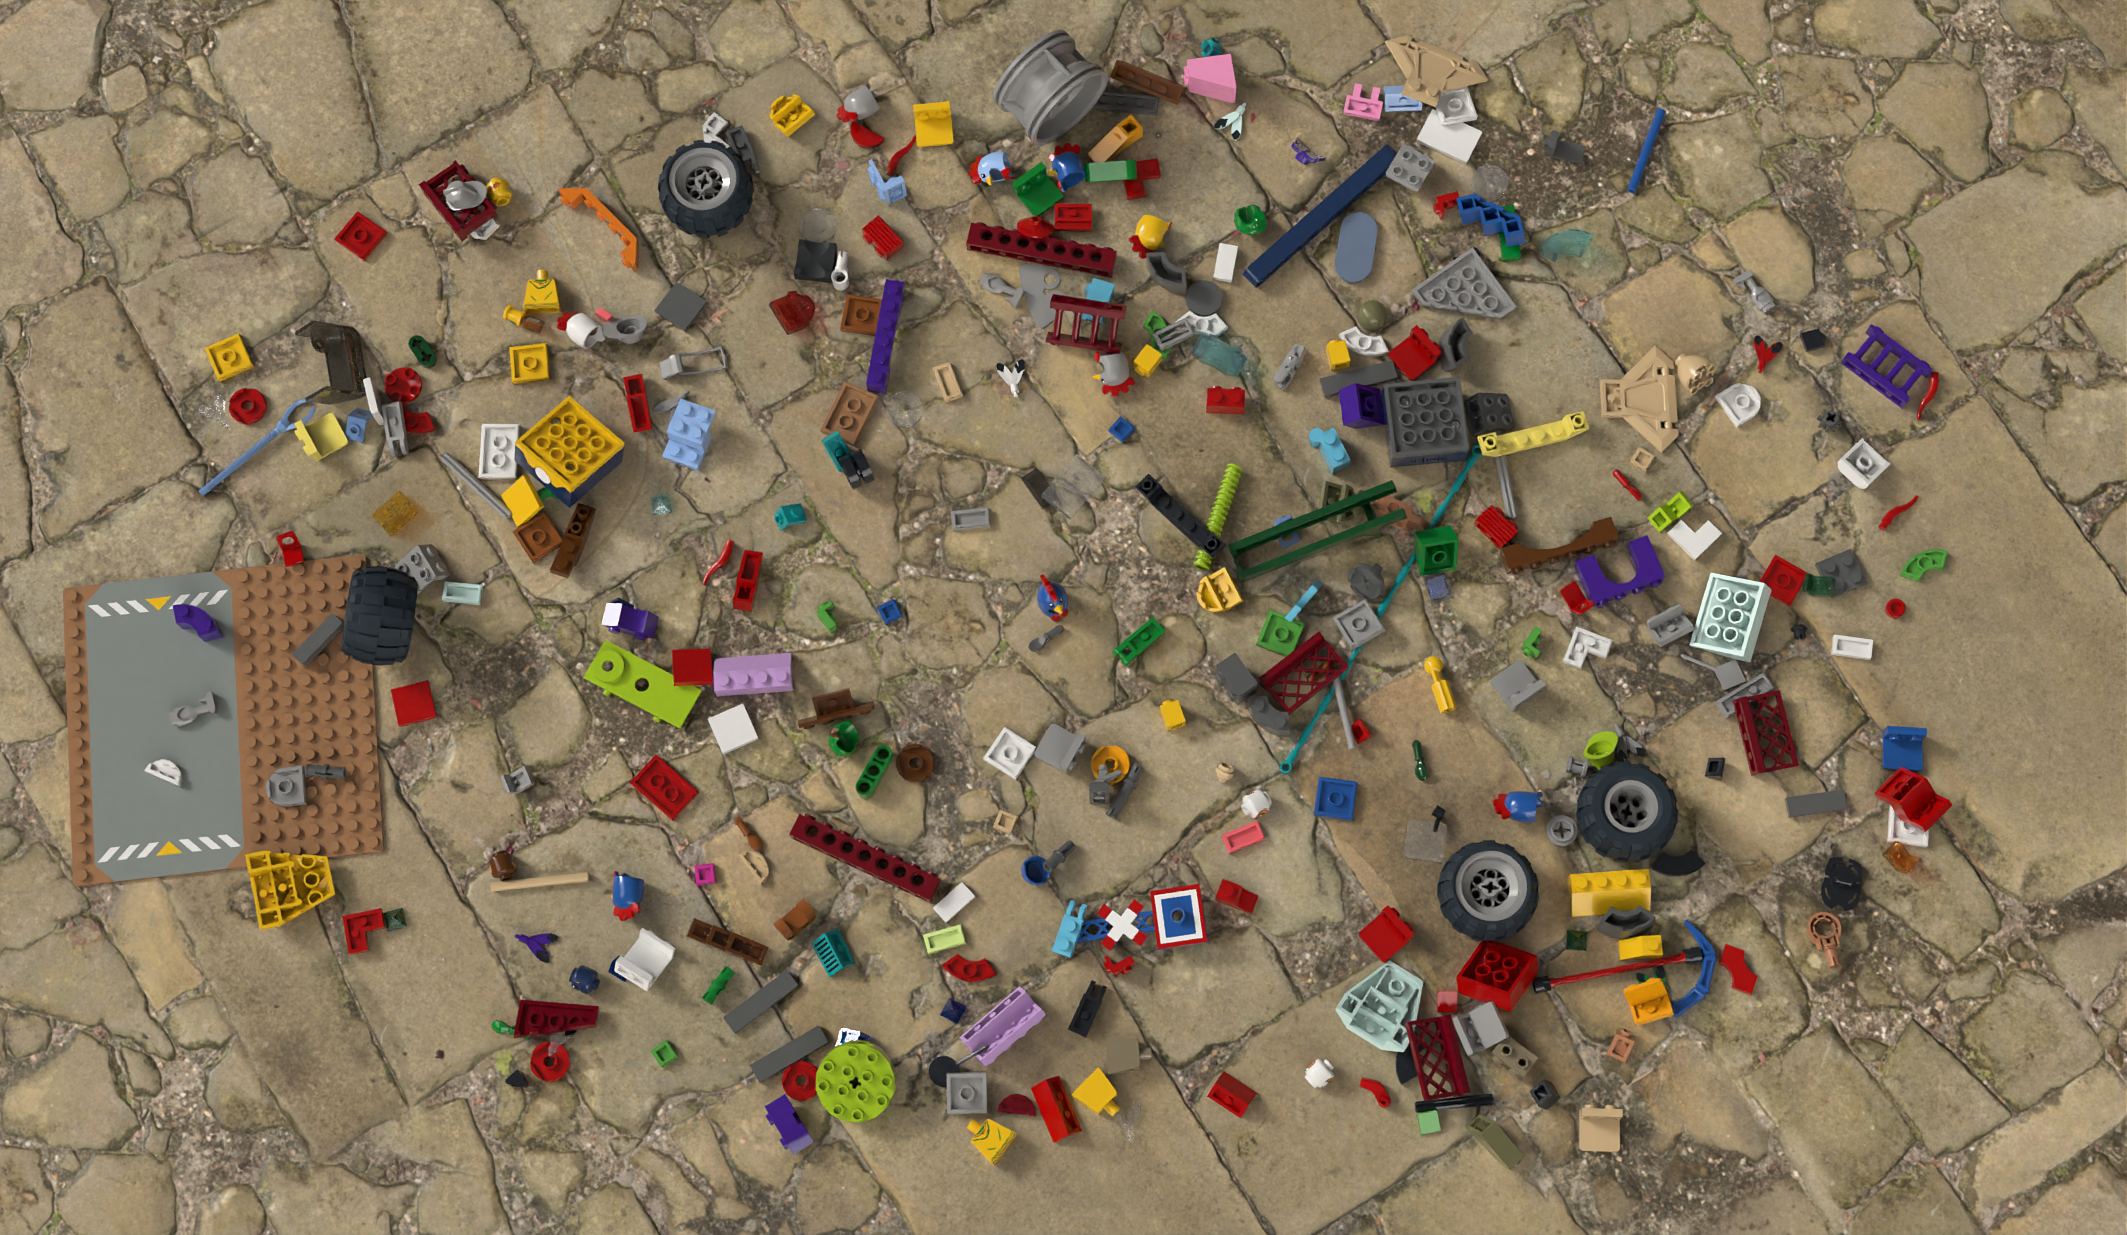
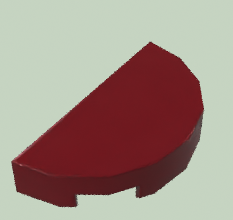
[997,1094,1036,1117]

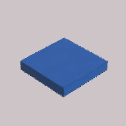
[1314,777,1357,821]

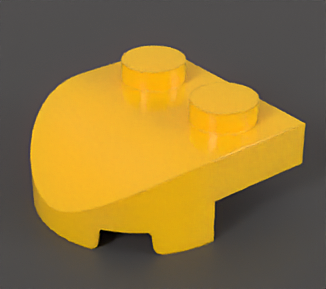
[769,94,815,138]
[1197,567,1244,613]

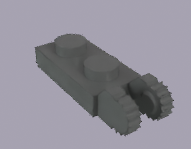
[725,125,760,173]

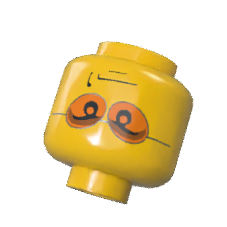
[486,177,512,206]

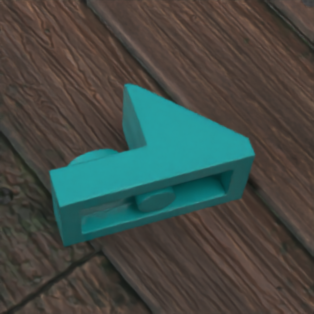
[821,430,853,472]

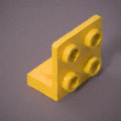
[913,101,954,147]

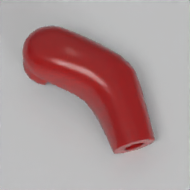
[1359,1077,1391,1108]

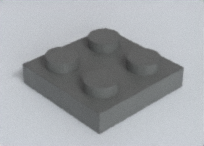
[1815,549,1868,599]

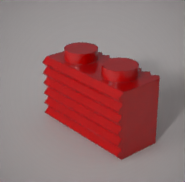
[862,215,904,260]
[1474,505,1519,550]

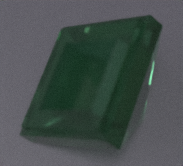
[383,908,407,932]
[1566,930,1587,951]

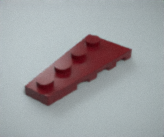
[513,999,599,1039]

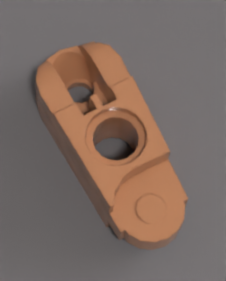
[1373,496,1427,532]

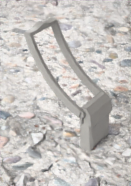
[659,346,728,380]

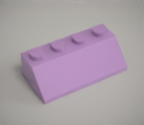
[713,653,794,697]

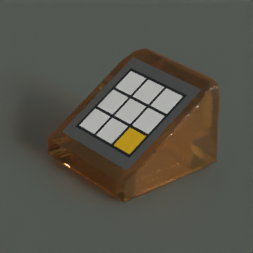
[520,316,545,334]

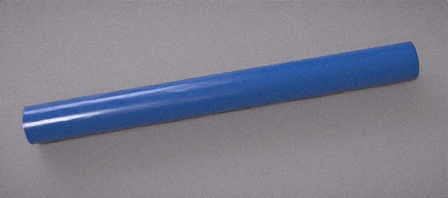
[1627,108,1666,193]

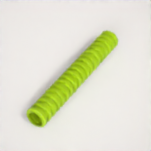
[1193,463,1243,570]

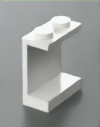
[614,928,675,991]

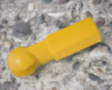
[1424,656,1457,714]

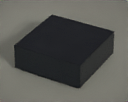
[1800,328,1825,352]

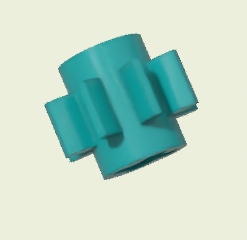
[1200,37,1224,57]

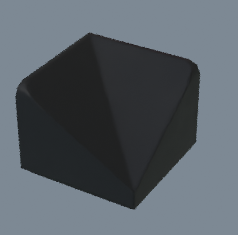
[1530,1079,1561,1110]

